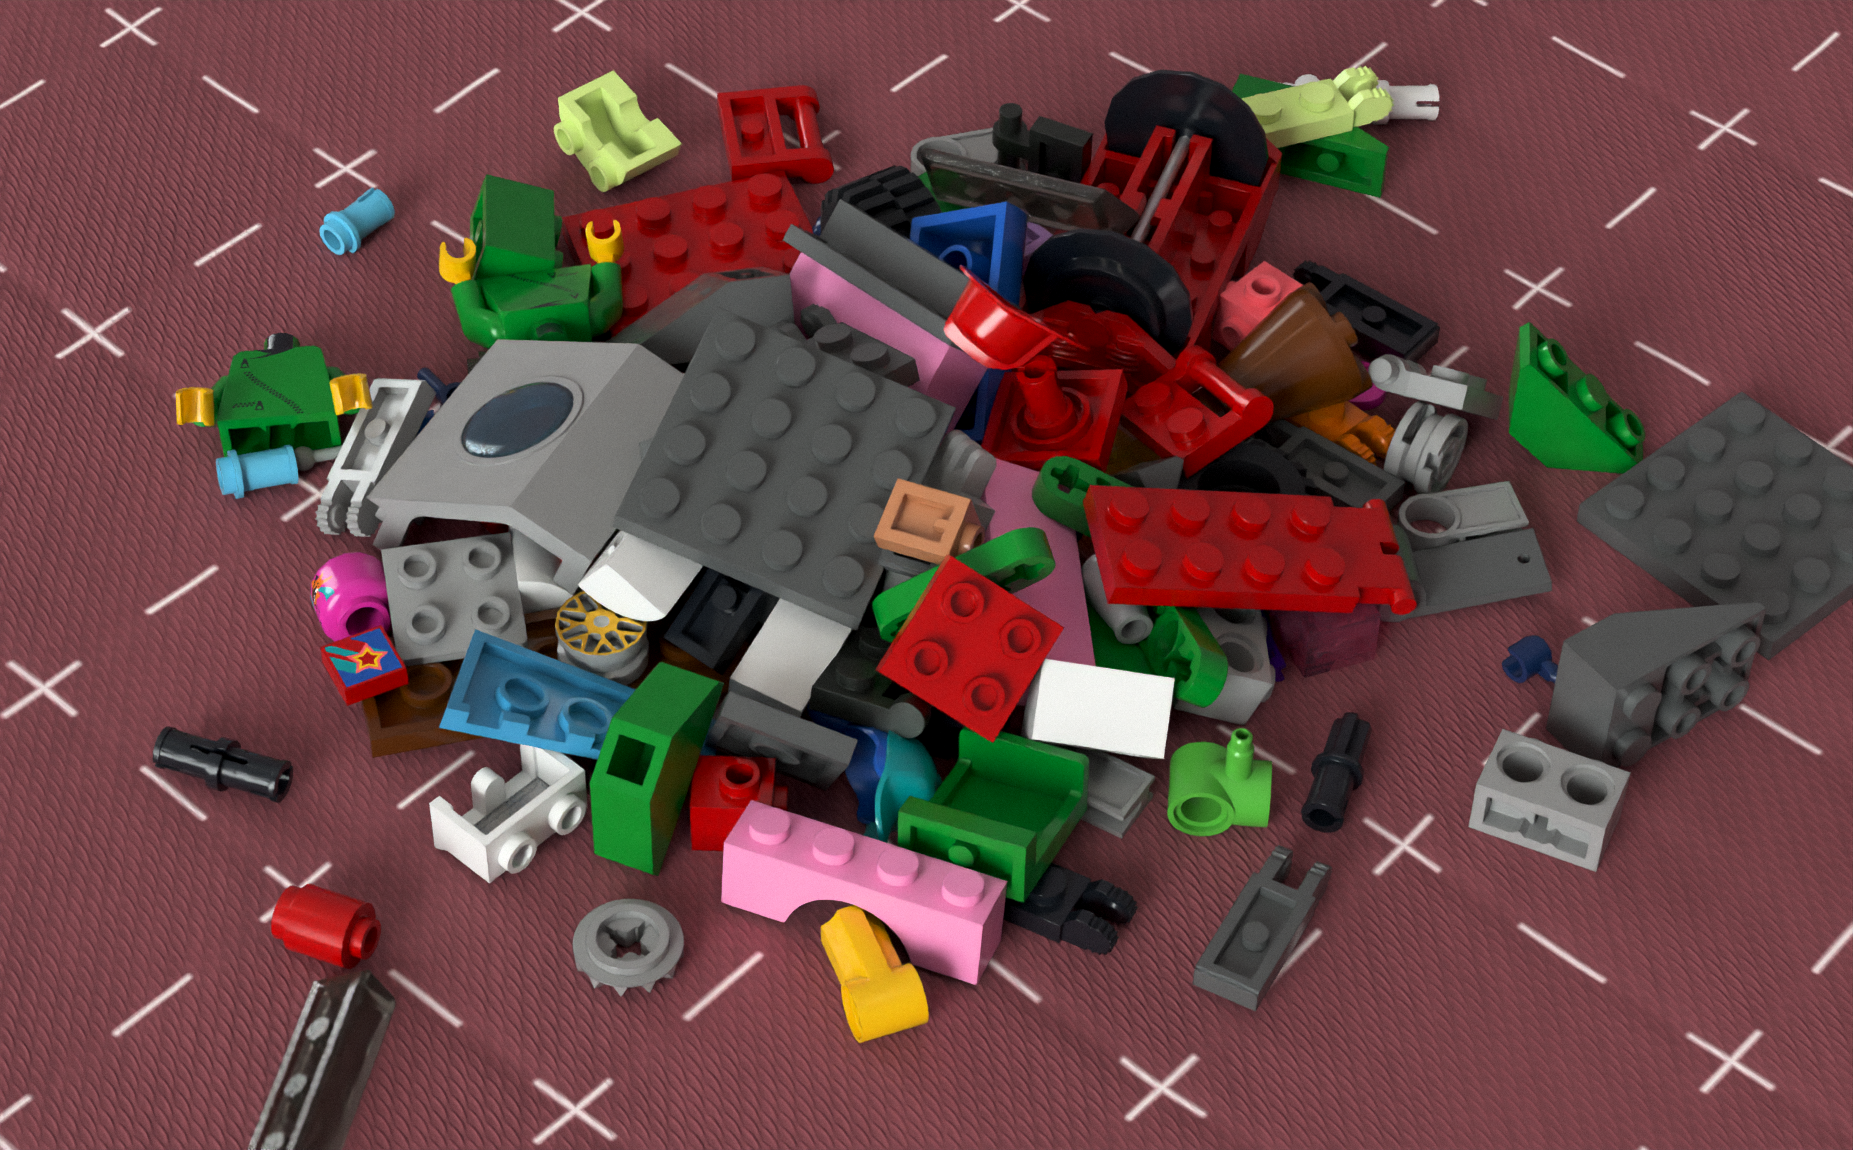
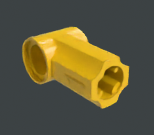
[821,905,929,1043]

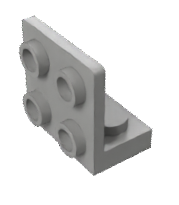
[381,532,528,666]

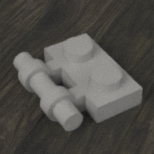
[1368,354,1503,420]

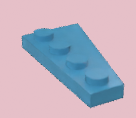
[439,629,717,779]

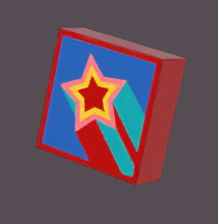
[320,625,409,706]

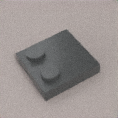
[704,691,858,791]

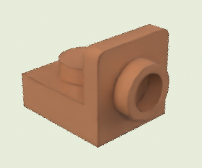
[874,478,985,565]

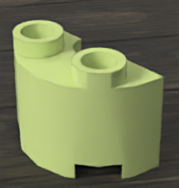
[554,70,682,192]

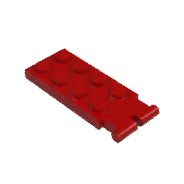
[1083,485,1417,615]

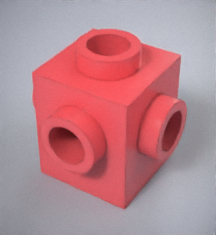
[1212,261,1303,351]

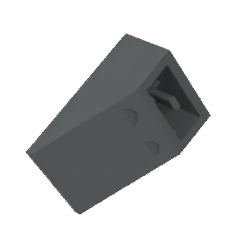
[605,267,795,371]
[1546,602,1766,768]

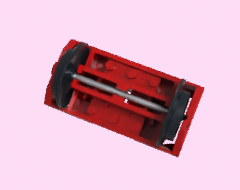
[1012,69,1282,395]

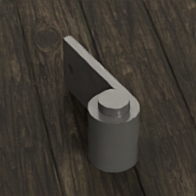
[1362,524,1552,622]

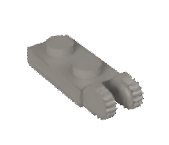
[315,378,436,537]

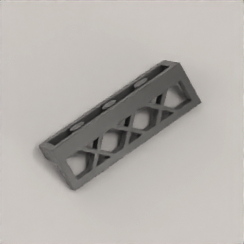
[783,199,1021,352]

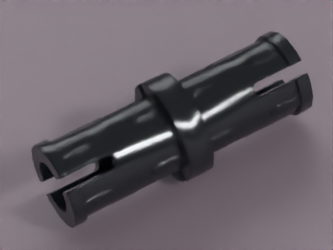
[153,726,294,803]

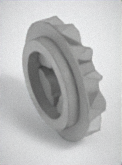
[572,899,684,996]

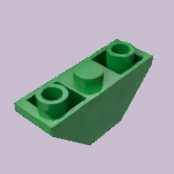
[1509,322,1646,474]
[590,662,724,876]

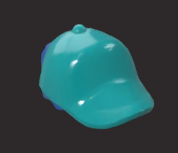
[806,703,942,843]

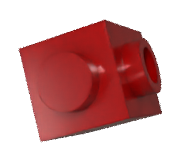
[690,755,789,851]

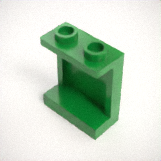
[898,726,1089,903]

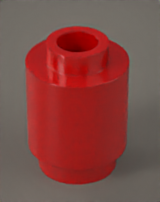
[271,884,381,969]

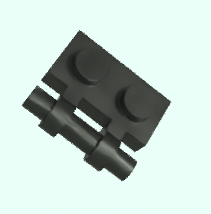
[991,103,1093,228]

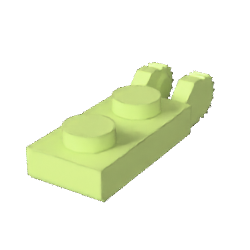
[1242,66,1394,148]

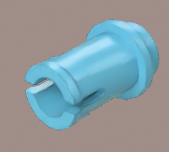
[319,188,395,255]
[216,445,299,499]

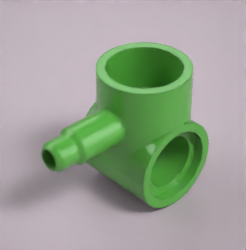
[1167,728,1272,836]

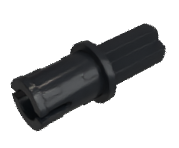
[1301,712,1372,833]

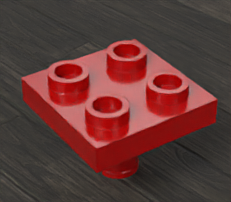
[981,355,1128,473]
[875,555,1064,743]

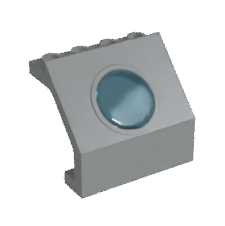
[366,339,684,595]

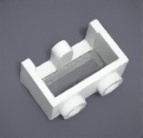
[429,744,588,884]

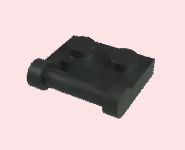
[809,625,932,738]

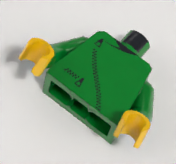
[439,220,624,349]
[176,333,373,457]

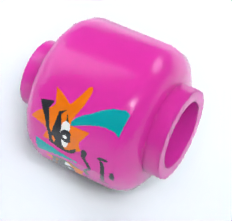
[310,552,393,642]

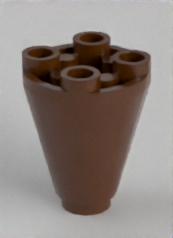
[1191,282,1373,424]

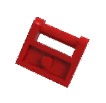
[717,85,834,184]
[1120,345,1274,478]

